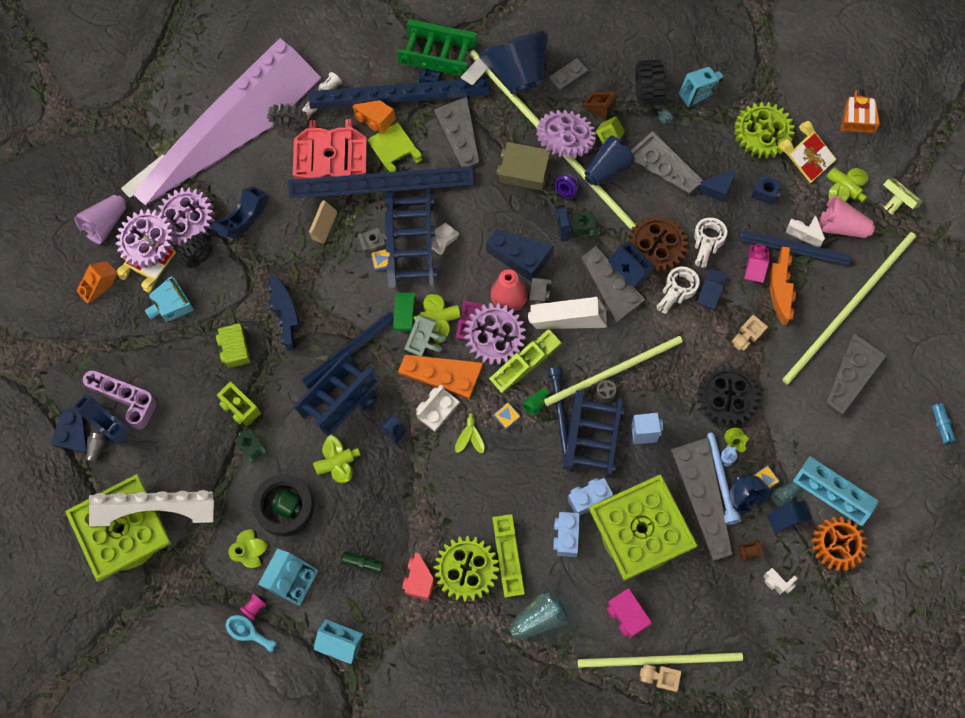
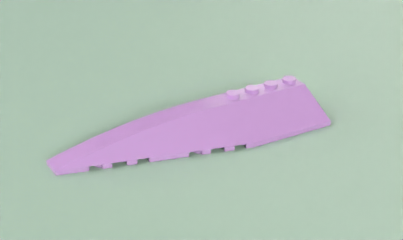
[133,38,322,206]

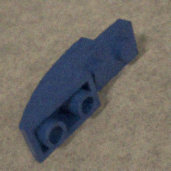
[268,275,301,351]

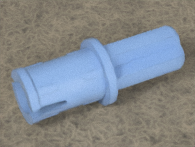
[721,446,737,467]

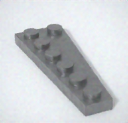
[671,438,732,562]

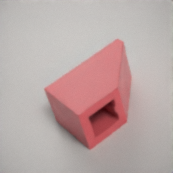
[402,553,435,601]

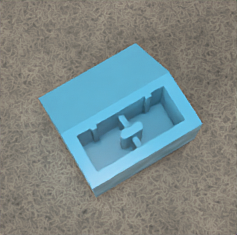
[258,549,319,606]

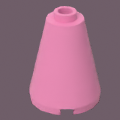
[819,196,875,238]

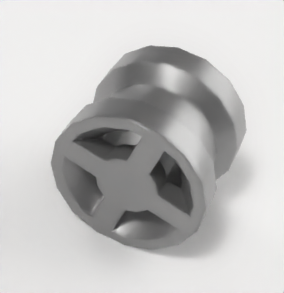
[596,380,616,403]

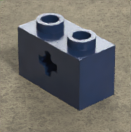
[608,241,655,288]

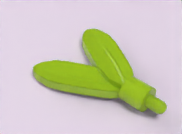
[455,413,485,454]

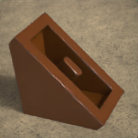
[583,92,617,120]

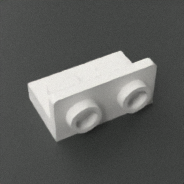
[416,385,460,432]

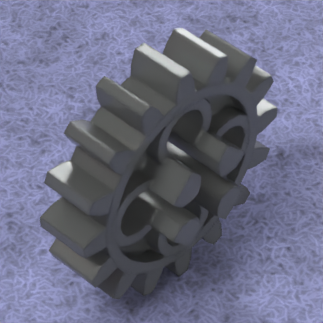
[267,103,307,130]

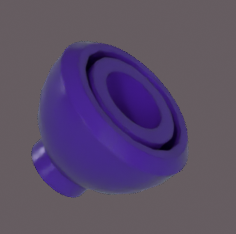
[555,174,579,199]

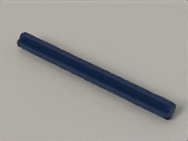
[739,230,851,265]
[302,312,394,388]

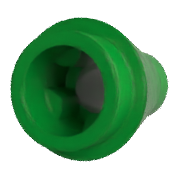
[523,388,550,415]

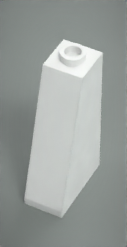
[528,297,607,329]

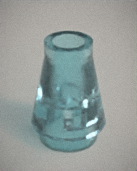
[772,481,801,507]

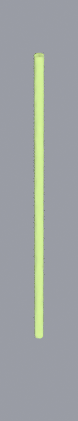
[469,50,636,230]

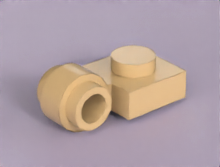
[732,315,768,352]
[639,664,681,692]

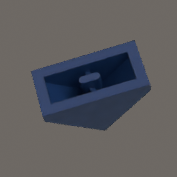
[698,169,735,202]
[767,501,812,534]

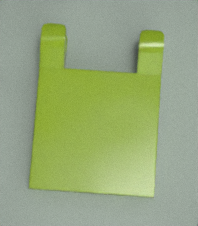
[367,122,422,172]

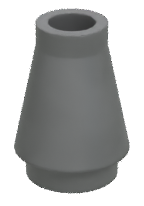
[86,432,107,462]

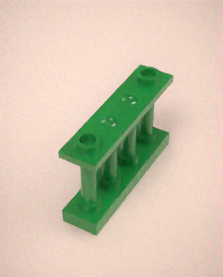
[397,19,477,76]

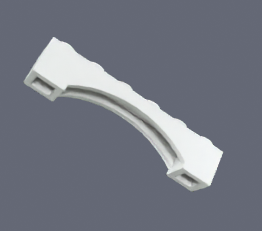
[89,490,214,526]

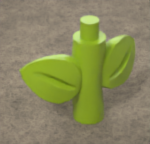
[827,167,869,203]
[414,294,460,345]
[313,434,360,483]

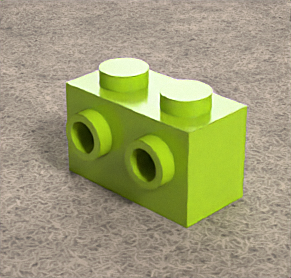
[217,381,261,427]

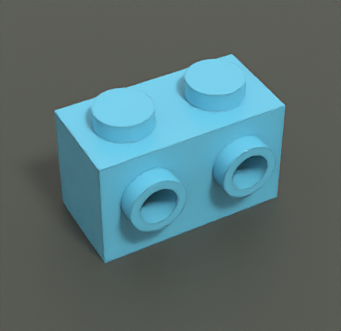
[313,619,363,664]

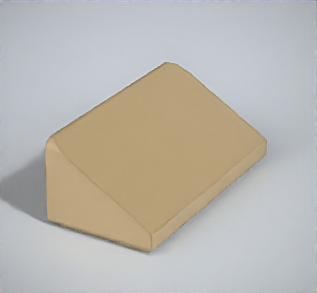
[309,200,337,243]

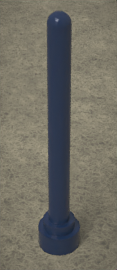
[547,367,568,458]

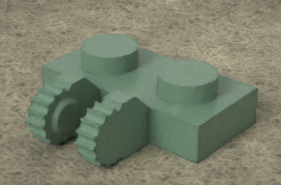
[404,314,447,357]

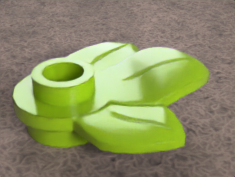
[228,529,268,568]

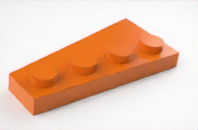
[398,355,483,400]

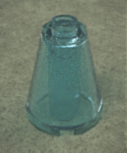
[509,588,568,640]

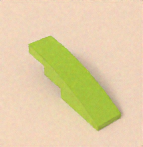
[489,329,562,393]

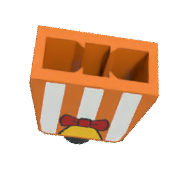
[840,89,879,133]

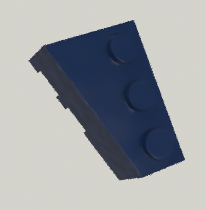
[486,229,554,282]

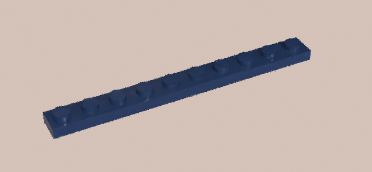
[308,78,489,109]
[288,166,474,199]

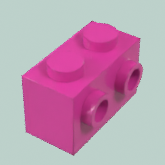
[607,588,652,639]

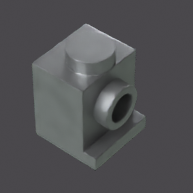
[357,228,386,257]
[530,278,551,306]

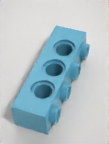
[793,456,878,526]

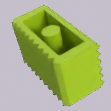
[216,323,251,368]

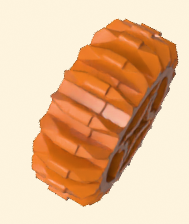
[811,517,868,571]

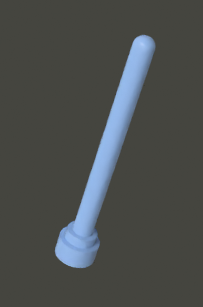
[707,432,741,525]

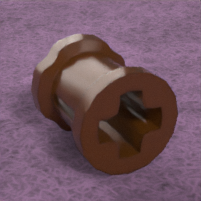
[738,539,763,561]

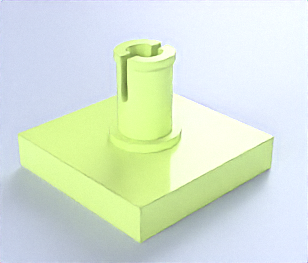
[883,178,923,215]

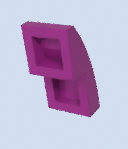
[455,300,483,339]

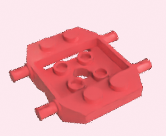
[293,119,367,195]

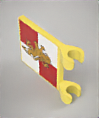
[779,121,837,183]
[117,236,176,293]

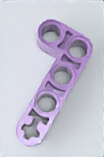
[83,371,156,430]

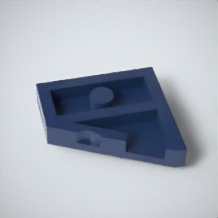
[555,207,572,241]
[50,408,87,454]

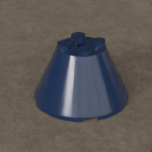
[479,31,548,95]

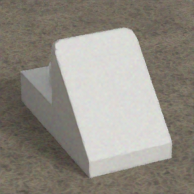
[786,216,825,248]

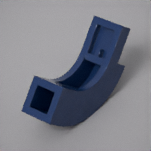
[211,186,269,240]
[73,394,131,445]

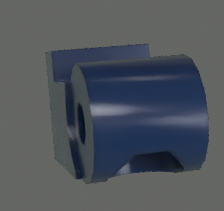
[380,414,407,444]

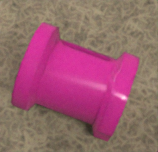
[240,594,267,621]

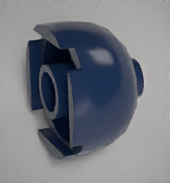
[730,475,771,513]

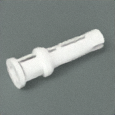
[302,72,343,120]

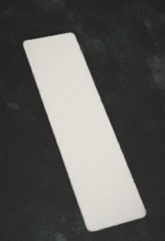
[461,49,488,85]
[121,155,164,198]

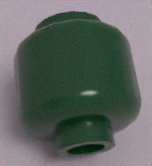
[271,489,302,519]

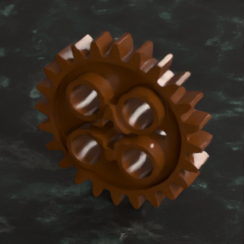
[627,214,689,274]

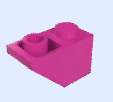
[744,244,769,283]

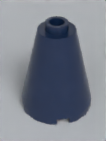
[584,136,635,186]

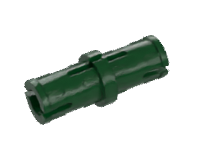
[341,551,384,574]

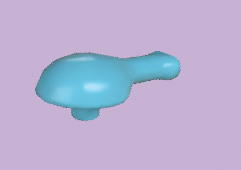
[226,615,277,652]

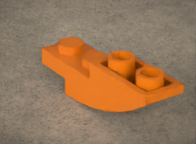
[769,247,796,325]

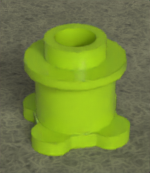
[724,427,748,453]

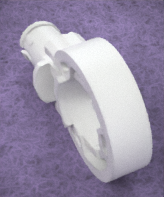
[694,218,727,267]
[657,267,699,314]

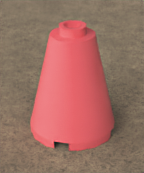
[490,270,528,312]

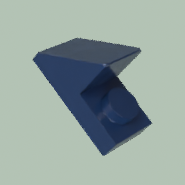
[696,269,727,310]

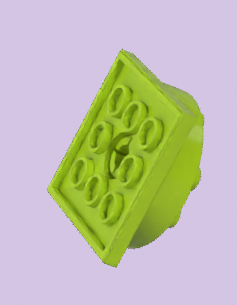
[65,474,172,582]
[588,474,697,581]

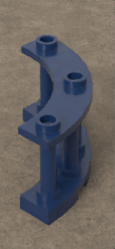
[385,189,437,288]

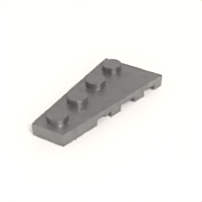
[434,97,479,168]
[631,131,703,195]
[581,246,645,325]
[825,334,886,416]

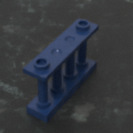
[293,352,381,437]
[562,390,625,478]

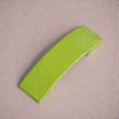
[492,514,525,597]

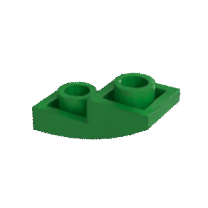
[393,293,416,331]

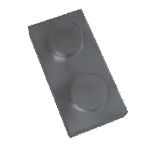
[549,58,588,93]

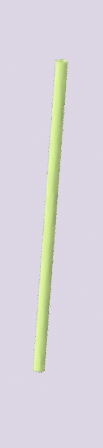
[782,232,916,385]

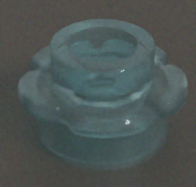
[657,108,674,125]

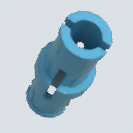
[931,403,956,444]

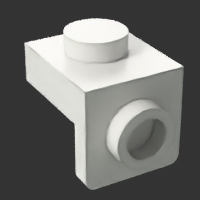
[432,223,459,255]
[763,568,798,594]

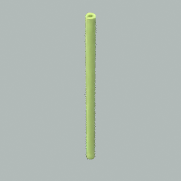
[544,336,683,406]
[578,653,743,668]

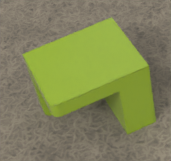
[596,116,625,143]

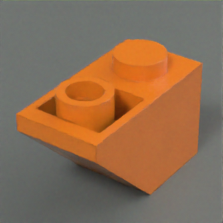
[353,100,396,134]
[77,261,118,304]

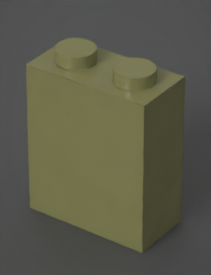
[497,142,550,191]

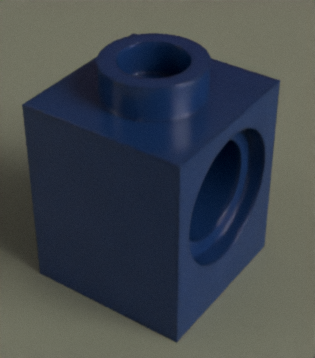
[751,174,782,205]

